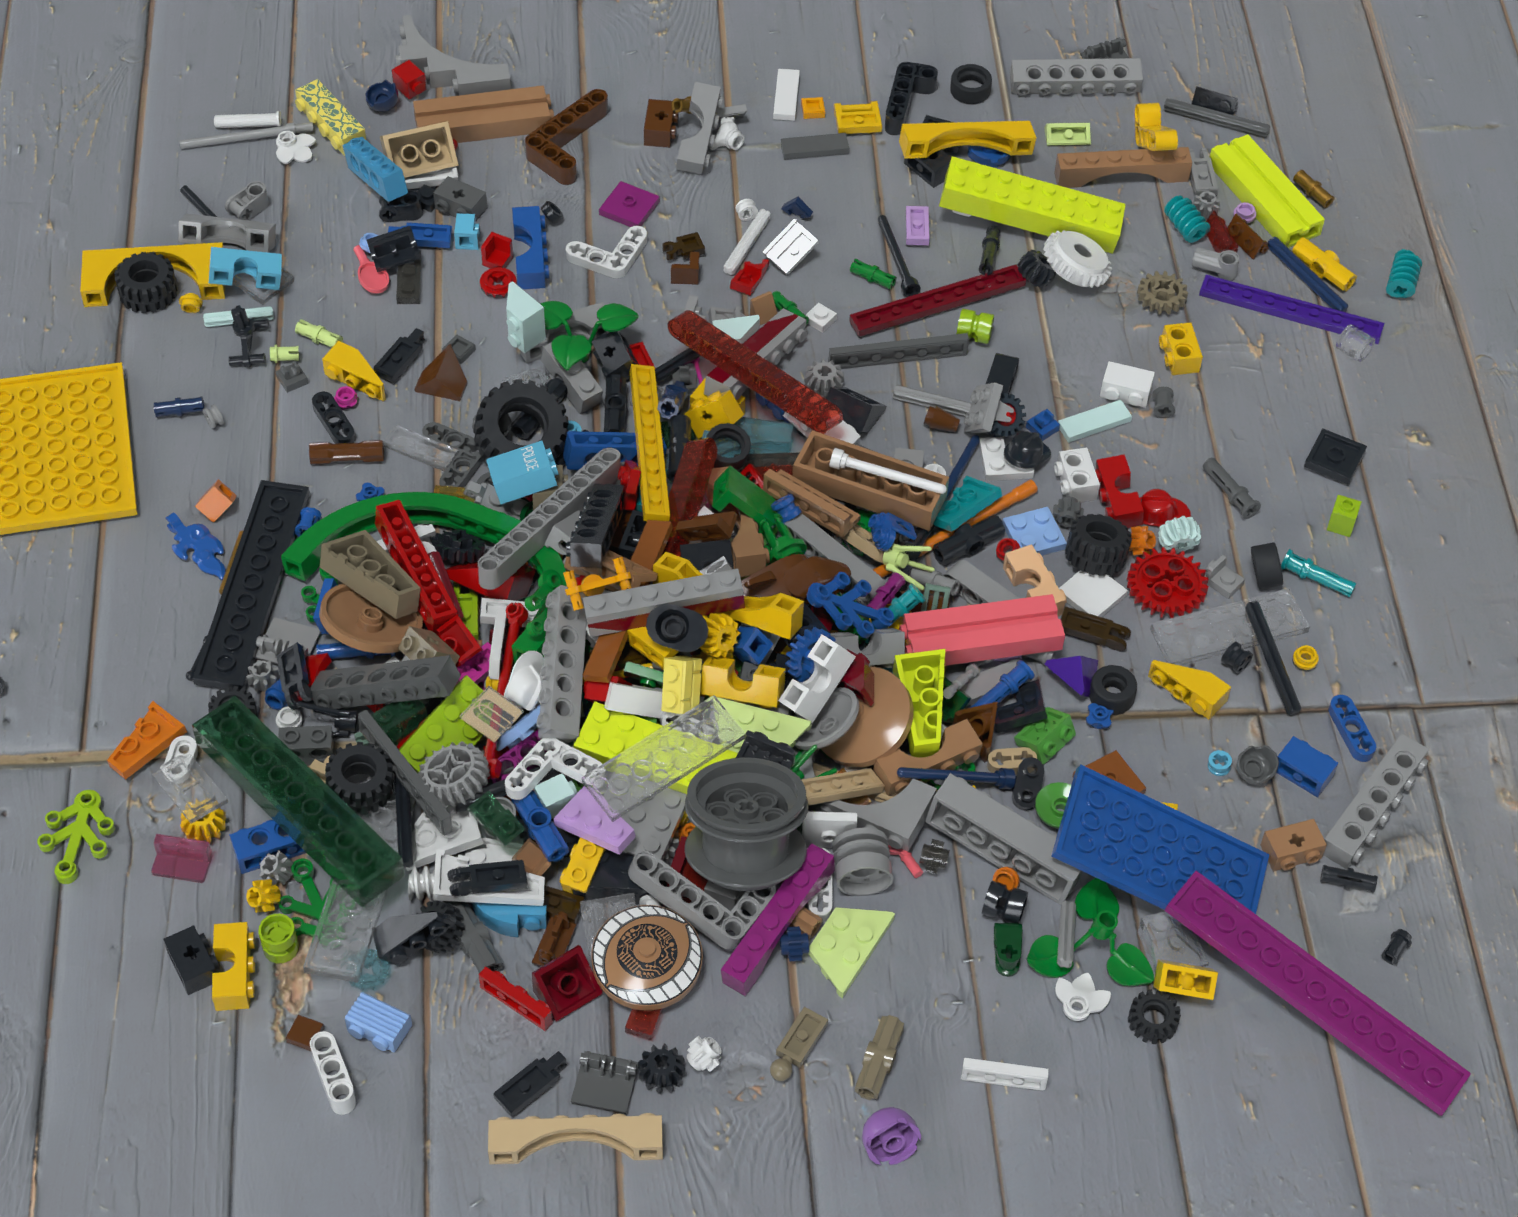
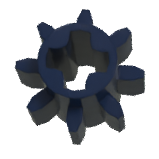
[780,926,809,962]

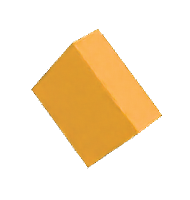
[801,97,825,119]

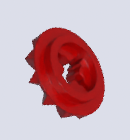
[480,267,517,298]

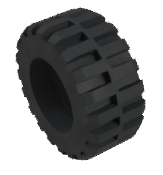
[473,379,569,461]

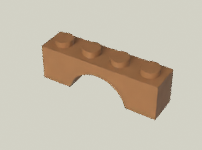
[873,719,983,796]

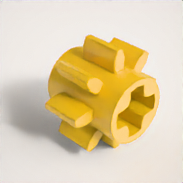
[246,879,281,913]

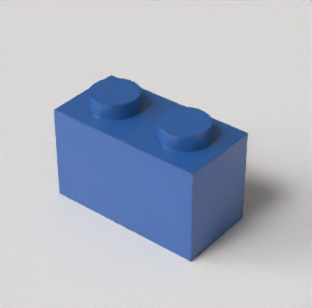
[1276,736,1338,798]

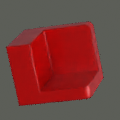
[481,232,513,269]

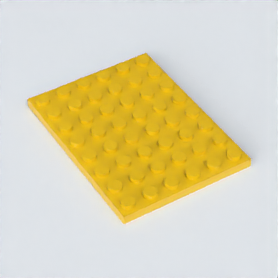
[0,362,138,535]

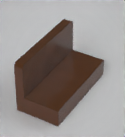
[676,511,737,544]

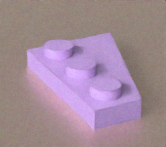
[554,785,636,855]

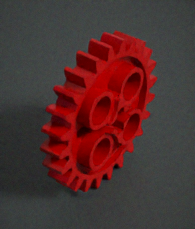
[1127,547,1209,619]

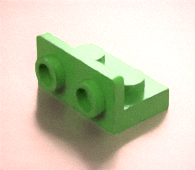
[1014,707,1076,764]

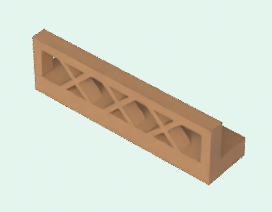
[763,469,861,537]
[564,550,658,592]

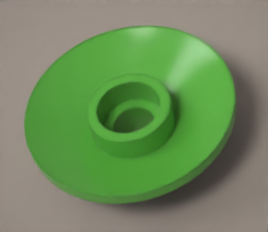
[1035,782,1071,829]

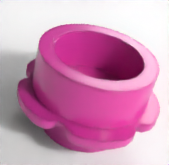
[334,386,358,408]

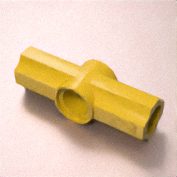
[1292,237,1357,292]

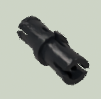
[1320,865,1378,892]

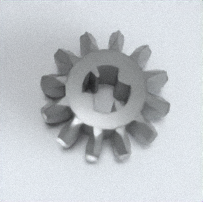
[804,359,844,399]

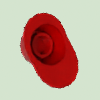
[1140,489,1191,527]

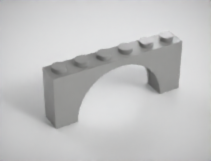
[792,746,937,852]

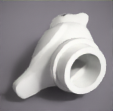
[710,117,744,150]

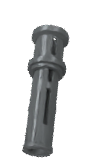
[1203,457,1261,519]

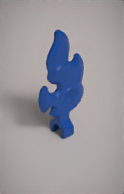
[166,512,226,580]

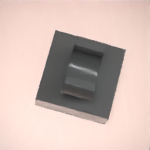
[275,361,308,393]
[672,366,697,394]

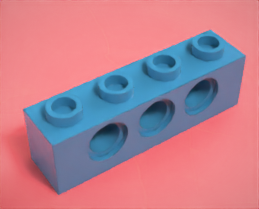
[342,137,408,202]

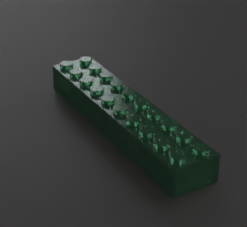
[192,696,405,907]

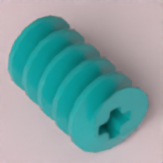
[1164,195,1210,243]
[1386,249,1423,298]

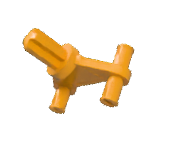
[563,557,632,611]

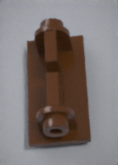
[1225,213,1269,259]
[532,912,577,966]

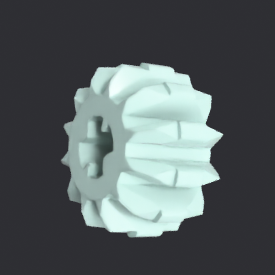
[1158,516,1201,554]

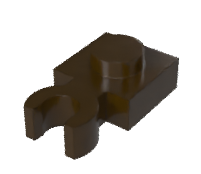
[662,232,705,260]

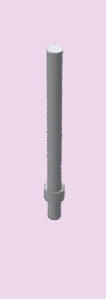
[179,122,314,149]

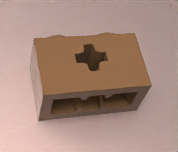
[1260,819,1327,871]

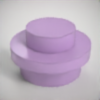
[1233,202,1256,223]

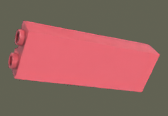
[899,594,1065,666]

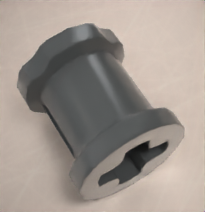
[1152,387,1175,418]

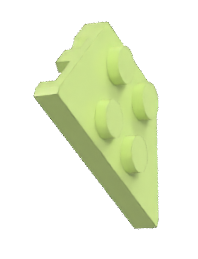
[713,697,812,753]
[808,908,895,998]

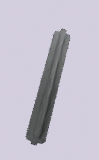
[1164,98,1270,137]

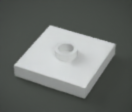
[802,811,857,848]

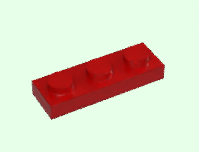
[478,966,552,1032]

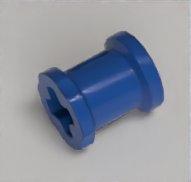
[295,507,322,537]

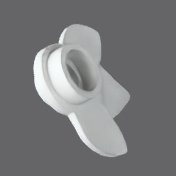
[276,131,316,164]
[1055,973,1111,1021]

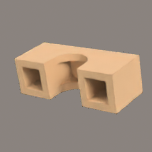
[1003,544,1067,616]

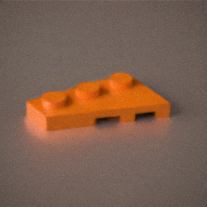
[107,701,187,780]

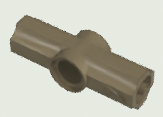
[855,1015,904,1100]

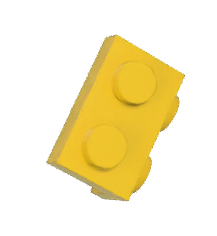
[559,837,605,894]

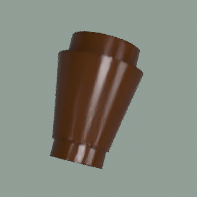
[923,406,960,433]

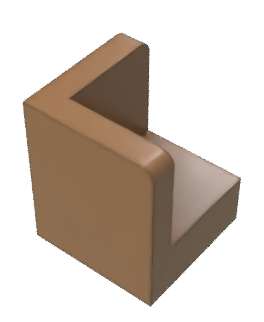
[512,838,551,876]

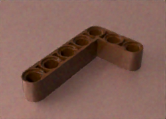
[525,89,608,185]

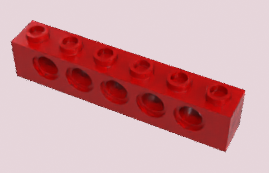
[375,500,458,636]

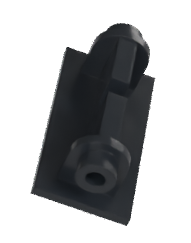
[1192,86,1238,115]

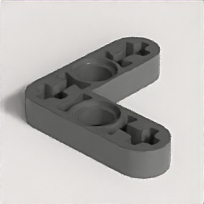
[422,422,485,496]

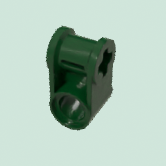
[994,923,1023,977]

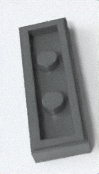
[781,133,849,160]

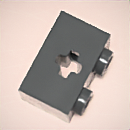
[433,176,487,221]

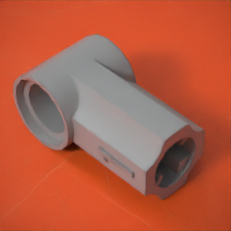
[1192,247,1239,281]

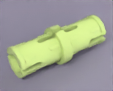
[295,319,343,348]

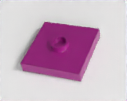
[599,181,660,227]

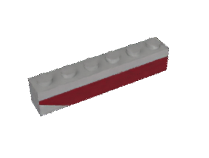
[704,308,807,400]
[583,569,745,637]

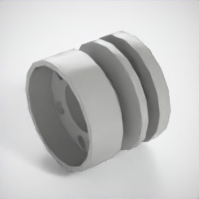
[832,827,893,896]

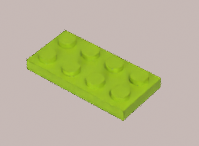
[399,675,504,774]

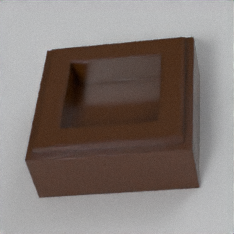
[286,1015,324,1051]

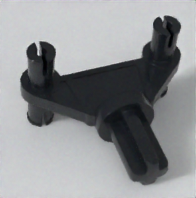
[229,305,270,367]

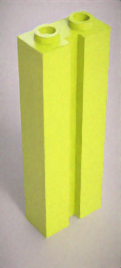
[1210,134,1325,248]

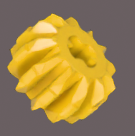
[700,613,740,658]
[180,798,226,845]

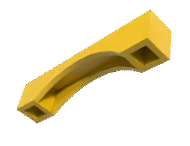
[899,121,1037,158]
[653,552,804,640]

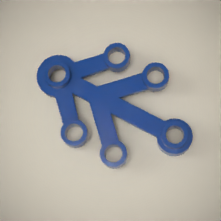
[807,572,894,638]

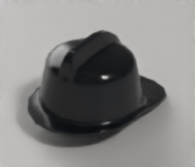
[1004,431,1051,469]
[646,604,708,652]

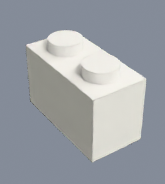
[1100,361,1155,408]

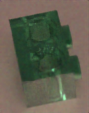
[371,700,428,746]

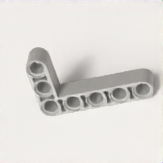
[628,851,776,949]

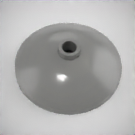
[793,687,859,750]

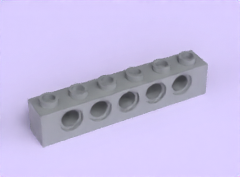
[1009,58,1143,95]
[537,585,587,744]
[1323,733,1429,869]

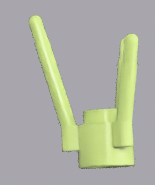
[883,544,935,590]

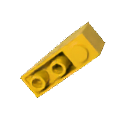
[322,341,386,402]
[1148,660,1231,720]

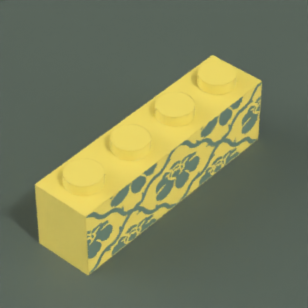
[295,79,366,156]

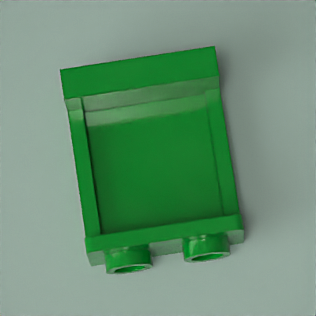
[712,466,776,535]

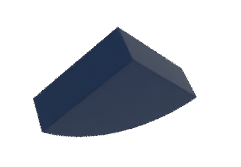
[781,196,813,219]

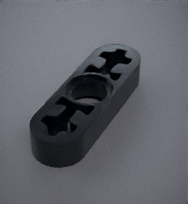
[312,391,355,444]

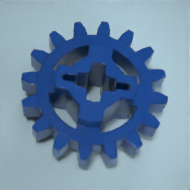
[785,627,836,682]

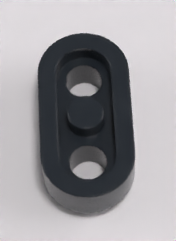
[1012,757,1044,810]

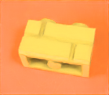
[661,656,702,714]

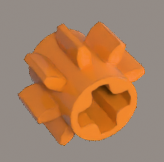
[1129,526,1156,556]

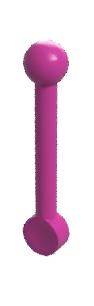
[691,357,703,384]

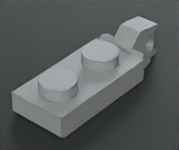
[463,481,529,520]

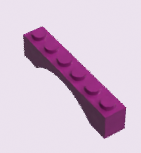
[721,843,835,997]

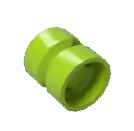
[956,308,994,344]
[258,913,299,964]

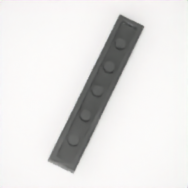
[828,333,969,369]
[358,710,452,836]

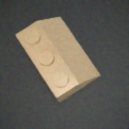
[380,121,459,178]

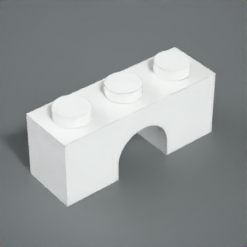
[778,635,856,723]

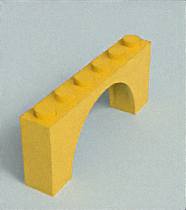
[80,242,225,307]

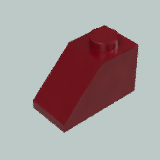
[836,649,874,707]

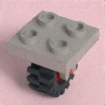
[964,383,1026,437]

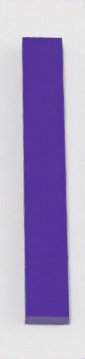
[1199,275,1384,344]

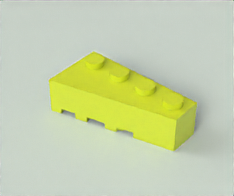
[893,649,946,758]

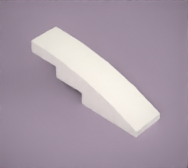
[604,682,704,722]

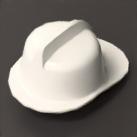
[504,651,544,711]

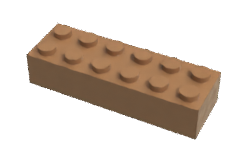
[793,430,949,531]

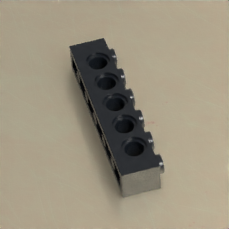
[566,484,625,568]

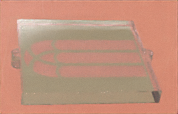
[460,686,523,743]

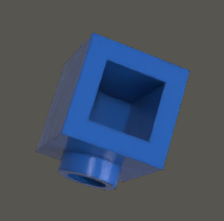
[733,626,773,664]

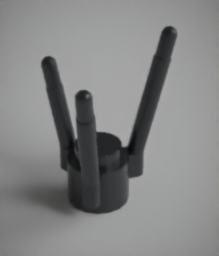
[296,701,357,738]

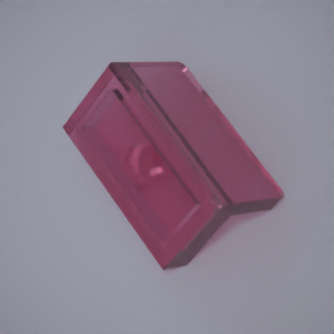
[151,834,213,883]

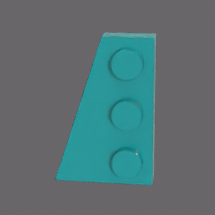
[934,476,1002,532]

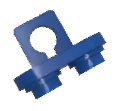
[868,512,917,552]

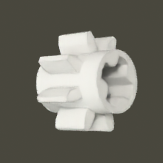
[687,1036,722,1072]

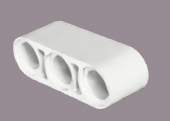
[310,1031,356,1115]

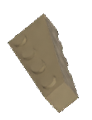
[320,530,421,619]

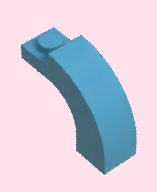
[470,902,547,937]

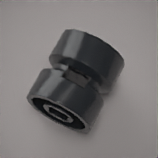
[982,880,1029,924]

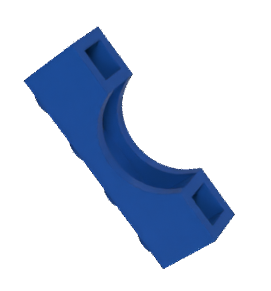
[512,206,549,290]

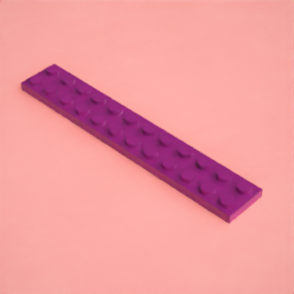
[1164,871,1471,1116]

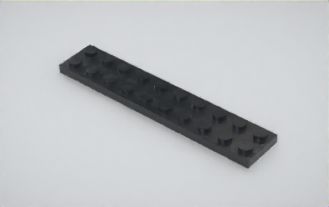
[193,480,310,691]

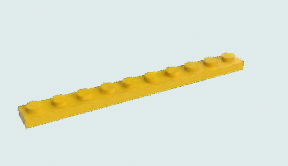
[630,364,670,521]

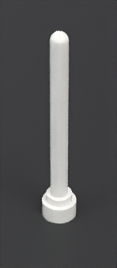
[829,448,947,494]

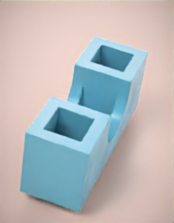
[208,247,282,290]

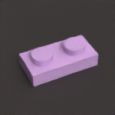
[905,206,929,246]

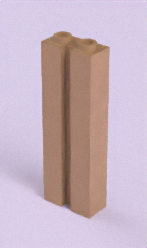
[413,85,554,143]

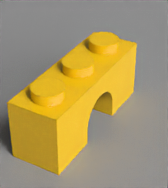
[700,656,786,708]
[212,922,255,1011]

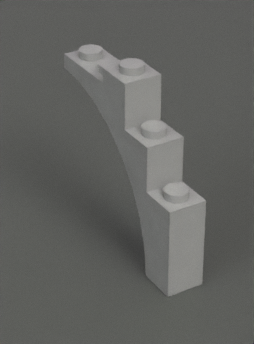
[395,15,511,95]

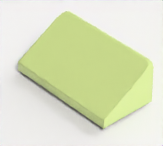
[1044,123,1091,146]

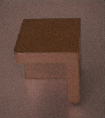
[671,252,699,285]

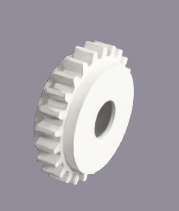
[1043,230,1112,288]

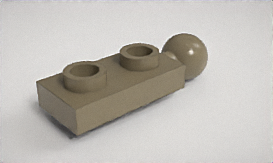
[770,1007,828,1081]

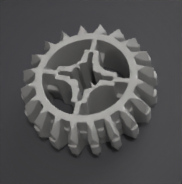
[418,741,490,808]

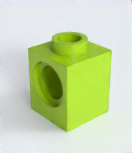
[1327,495,1362,537]

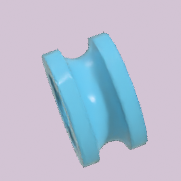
[1208,750,1232,776]

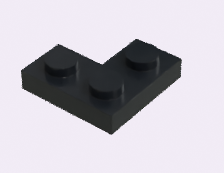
[995,679,1048,732]

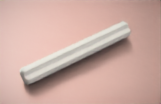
[723,209,771,275]

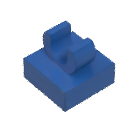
[1026,409,1060,441]

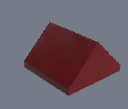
[532,945,603,1022]

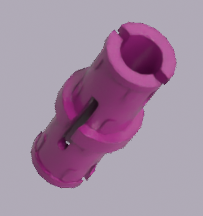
[866,572,906,610]

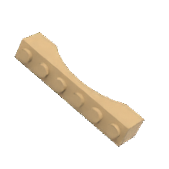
[488,1113,663,1164]

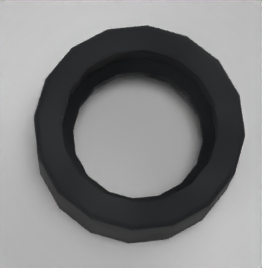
[950,64,992,104]
[703,423,751,470]

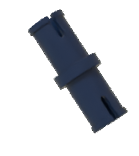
[154,396,205,418]

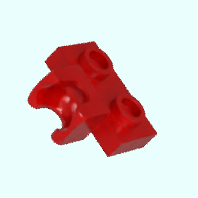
[617,460,641,511]

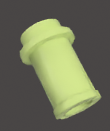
[270,344,299,363]

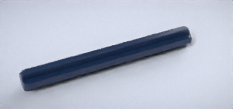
[1268,237,1348,312]

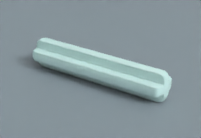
[203,306,274,327]

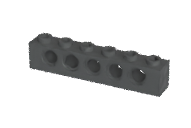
[310,655,461,709]

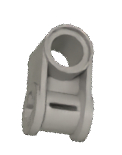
[225,181,269,221]

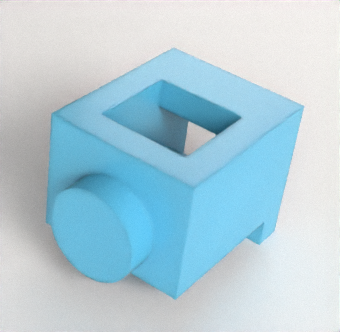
[454,213,480,250]

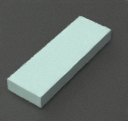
[1058,400,1132,443]

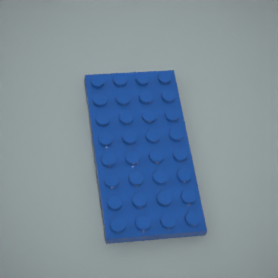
[1051,764,1270,914]

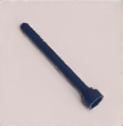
[944,435,980,502]
[897,767,1016,789]

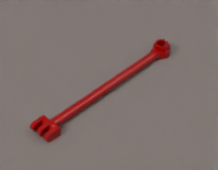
[484,602,529,779]

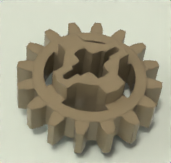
[1137,271,1188,315]

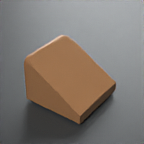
[750,291,777,325]

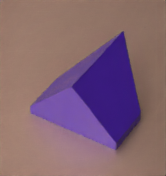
[1044,656,1099,697]

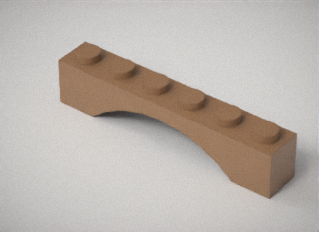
[1054,147,1192,188]
[704,466,770,577]

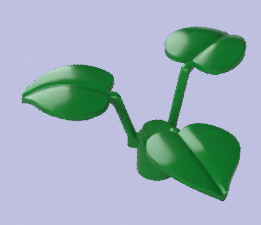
[540,301,639,371]
[1026,878,1154,986]

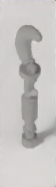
[943,659,993,699]

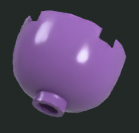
[862,1107,921,1165]

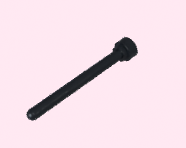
[878,215,921,297]

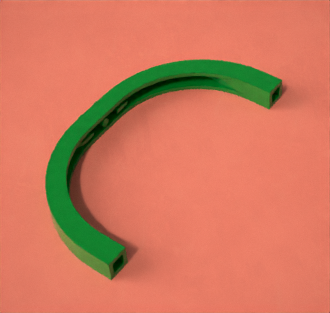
[281,492,567,664]

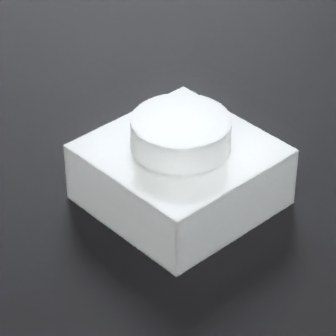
[806,303,837,333]

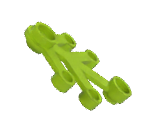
[37,790,115,884]

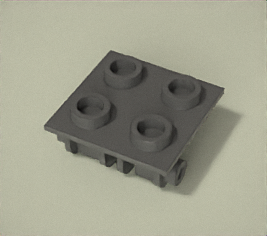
[1080,37,1129,78]
[571,1051,638,1114]

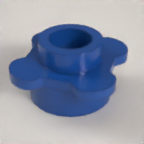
[356,482,385,501]
[1086,703,1113,729]

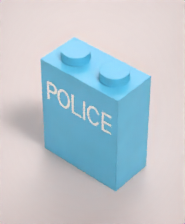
[486,441,559,504]

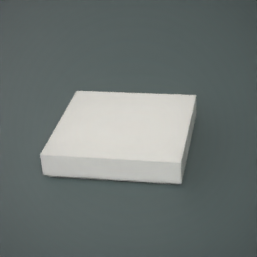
[1059,570,1128,617]

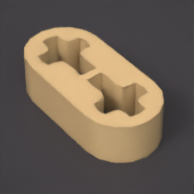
[987,747,1037,775]

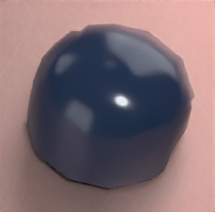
[365,80,399,112]

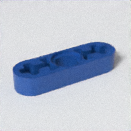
[1328,695,1376,762]

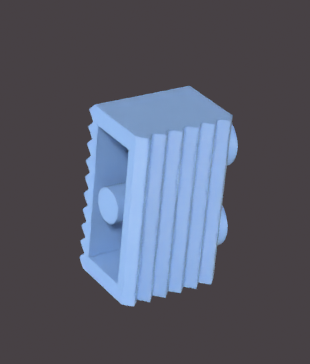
[345,992,412,1052]

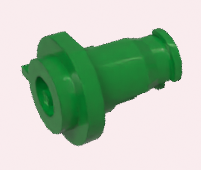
[759,513,807,564]

